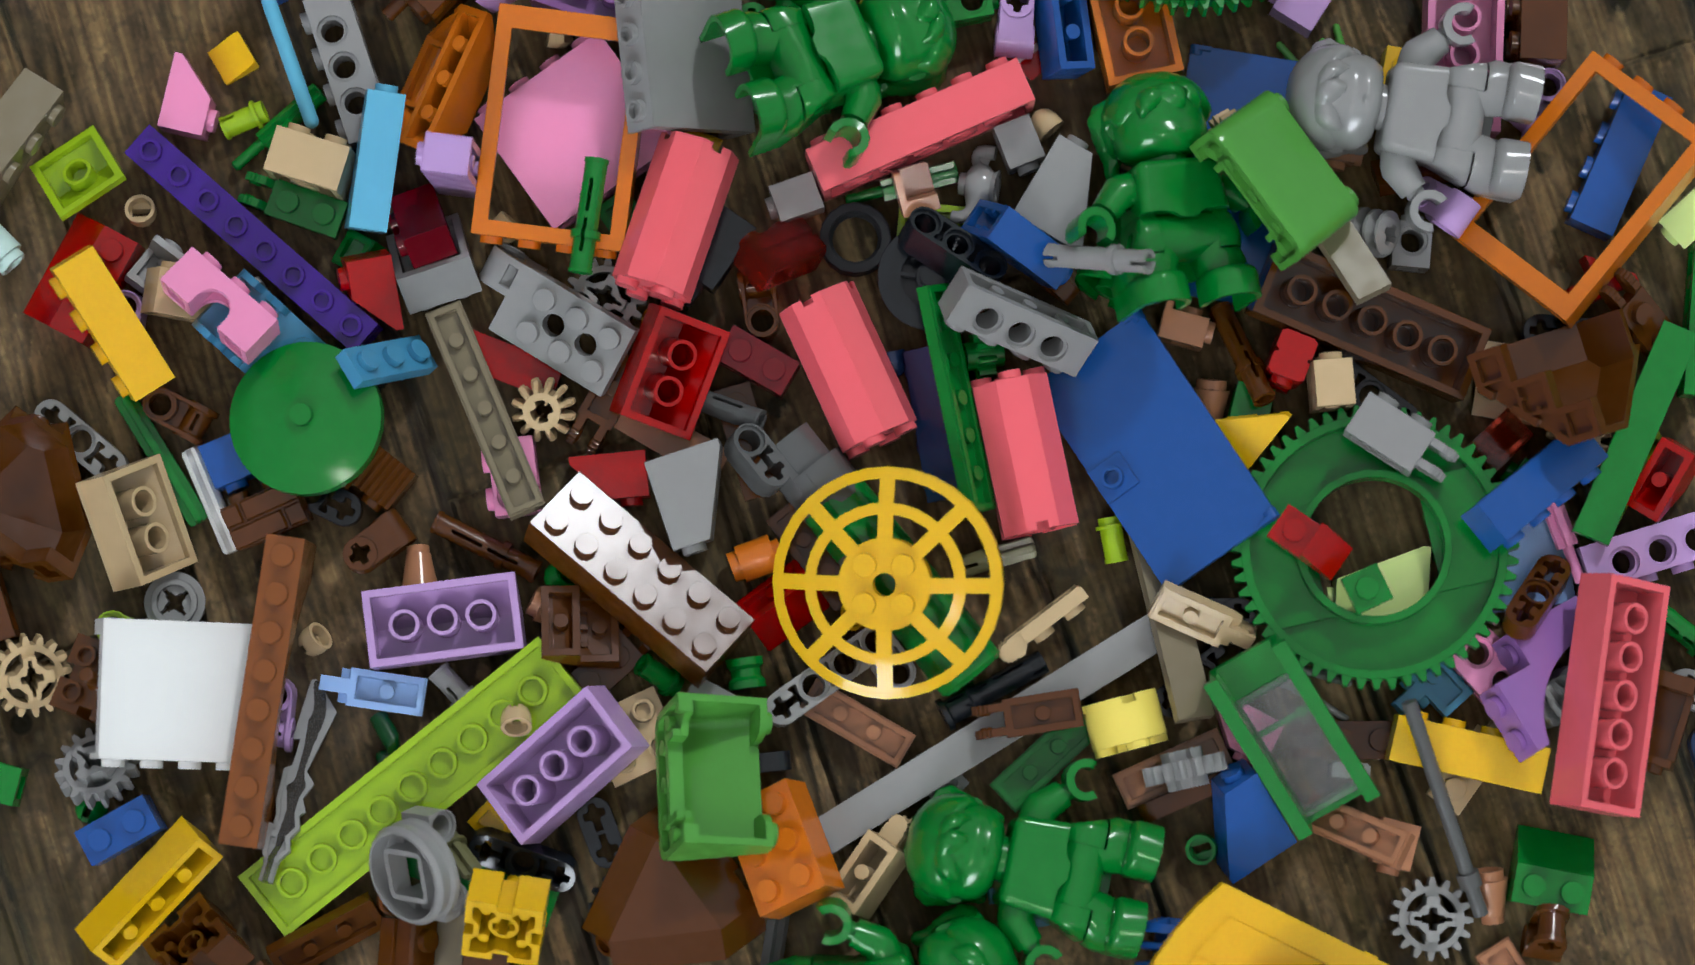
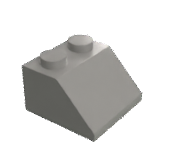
[386,213,482,315]

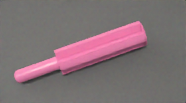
[1545,503,1583,584]

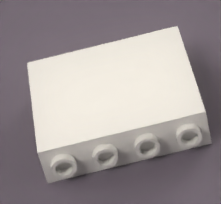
[90,618,252,771]

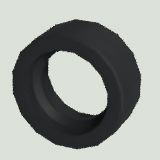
[819,202,892,277]

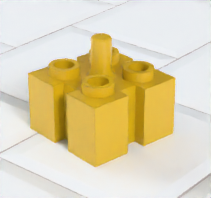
[461,868,551,965]

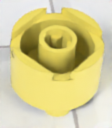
[1081,688,1169,759]

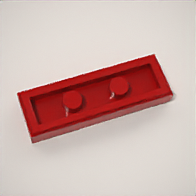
[473,330,563,390]

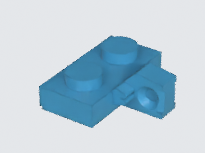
[1391,663,1474,718]

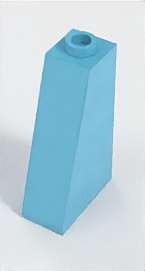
[344,83,406,234]

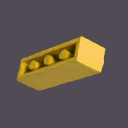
[48,245,175,402]
[1385,711,1551,794]
[75,816,223,965]

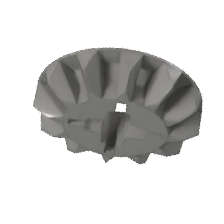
[144,572,206,622]

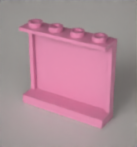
[474,37,671,229]

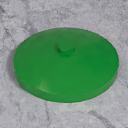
[229,342,384,497]

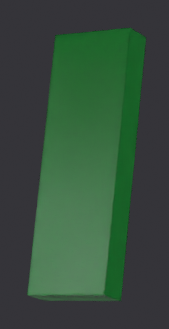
[989,717,1090,813]

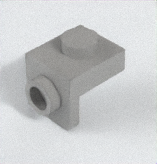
[124,235,184,294]

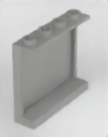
[614,0,755,139]

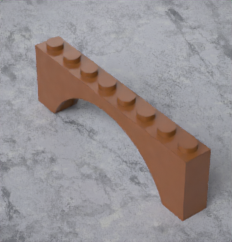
[218,533,317,849]

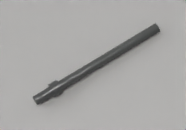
[1402,699,1489,918]

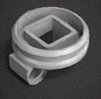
[369,806,468,925]

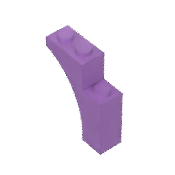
[1478,596,1577,763]

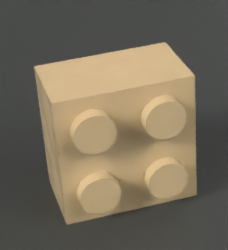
[263,122,356,202]

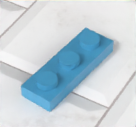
[335,335,438,389]

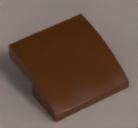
[541,585,619,668]

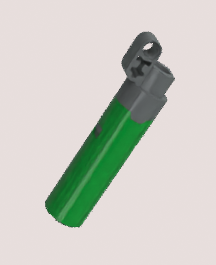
[724,422,1000,697]

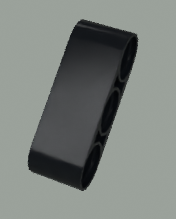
[898,207,1008,282]

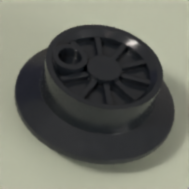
[878,235,951,330]

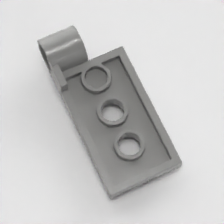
[478,243,640,397]

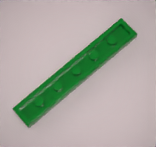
[916,283,996,512]
[1572,320,1695,547]

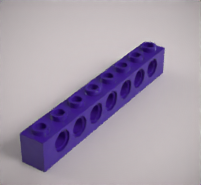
[124,124,383,348]

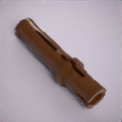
[1209,301,1276,407]
[430,511,543,583]

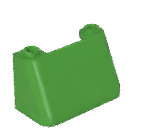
[1189,90,1359,272]
[655,692,778,861]

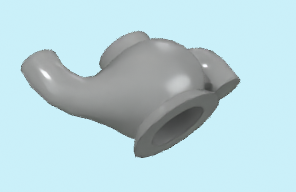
[950,145,1001,224]

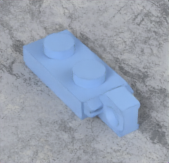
[319,667,428,717]

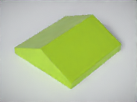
[30,125,127,221]

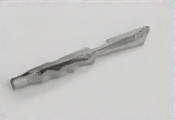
[258,679,337,884]

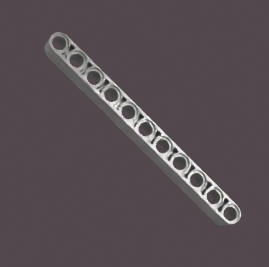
[819,614,1157,854]

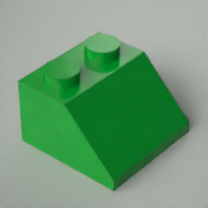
[1506,824,1594,916]

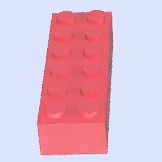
[805,56,1036,202]
[1549,573,1671,818]

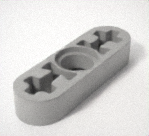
[34,399,129,476]

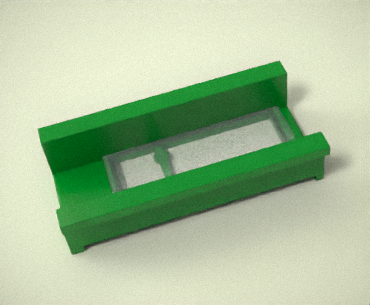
[1203,633,1380,841]

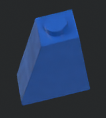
[961,199,1073,290]
[1211,758,1297,884]

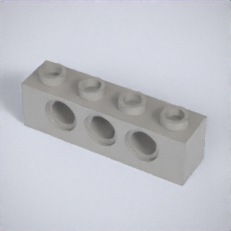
[299,0,379,150]
[938,266,1099,377]

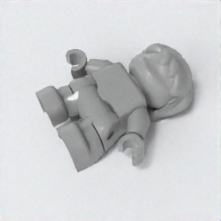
[1285,2,1545,234]

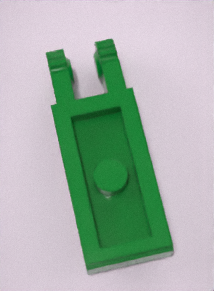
[237,171,348,240]

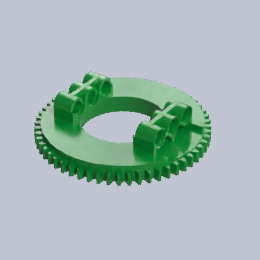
[1230,405,1519,691]

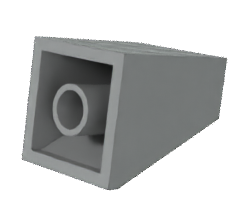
[1015,134,1093,246]
[644,438,723,557]

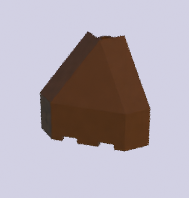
[1466,308,1641,446]
[0,406,92,582]
[582,806,766,965]

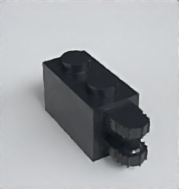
[683,206,757,311]

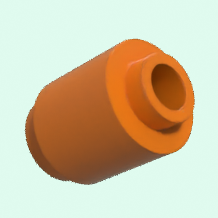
[726,534,779,582]

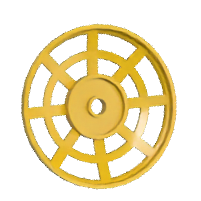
[772,466,1005,699]

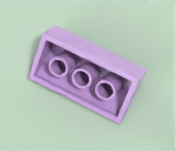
[361,571,527,671]

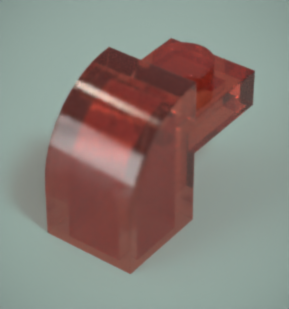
[1463,407,1534,471]

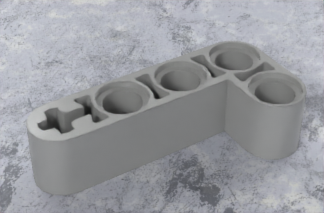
[767,627,916,727]

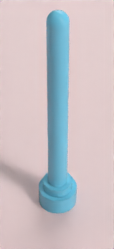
[260,0,319,129]

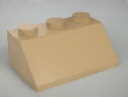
[75,454,198,592]

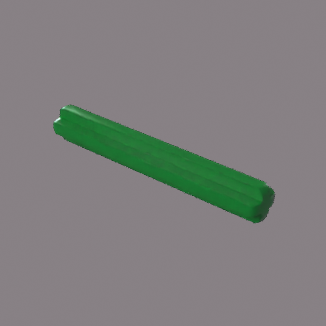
[114,395,208,527]

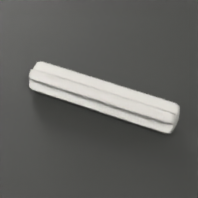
[182,446,238,555]

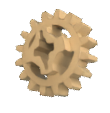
[0,633,72,717]

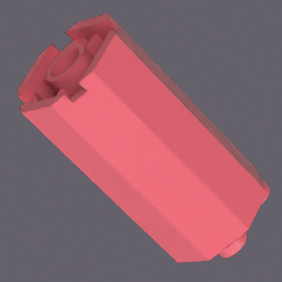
[612,131,739,311]
[779,281,917,460]
[970,366,1079,541]

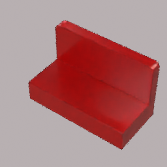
[736,559,829,651]

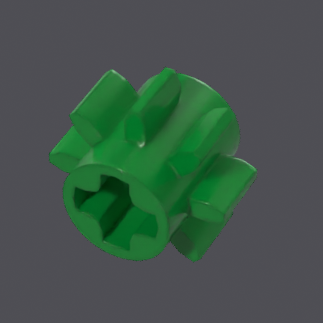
[962,334,1005,379]

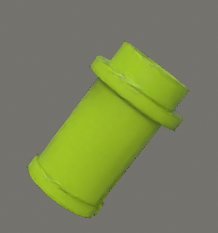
[218,100,270,140]
[1095,515,1129,564]

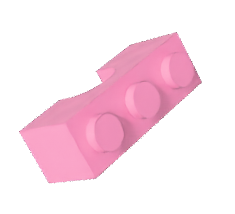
[160,247,280,365]

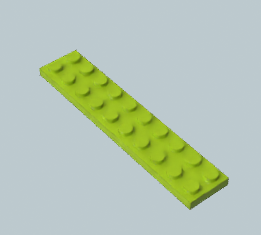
[238,636,582,936]

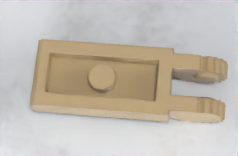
[997,584,1089,664]

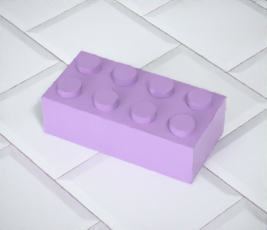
[476,686,650,845]

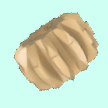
[511,377,577,442]

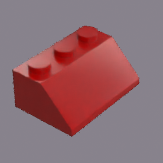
[23,213,146,349]
[609,303,730,441]

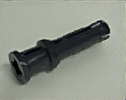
[934,650,1049,731]

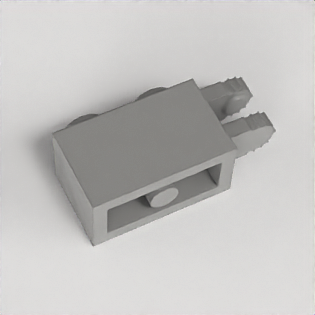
[1343,391,1460,483]

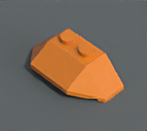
[400,4,495,149]

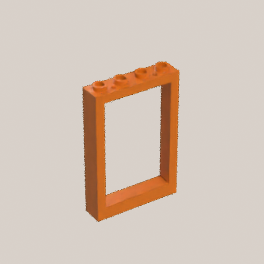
[471,3,642,260]
[1451,51,1695,328]

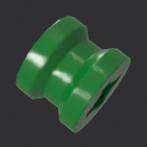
[725,655,767,691]

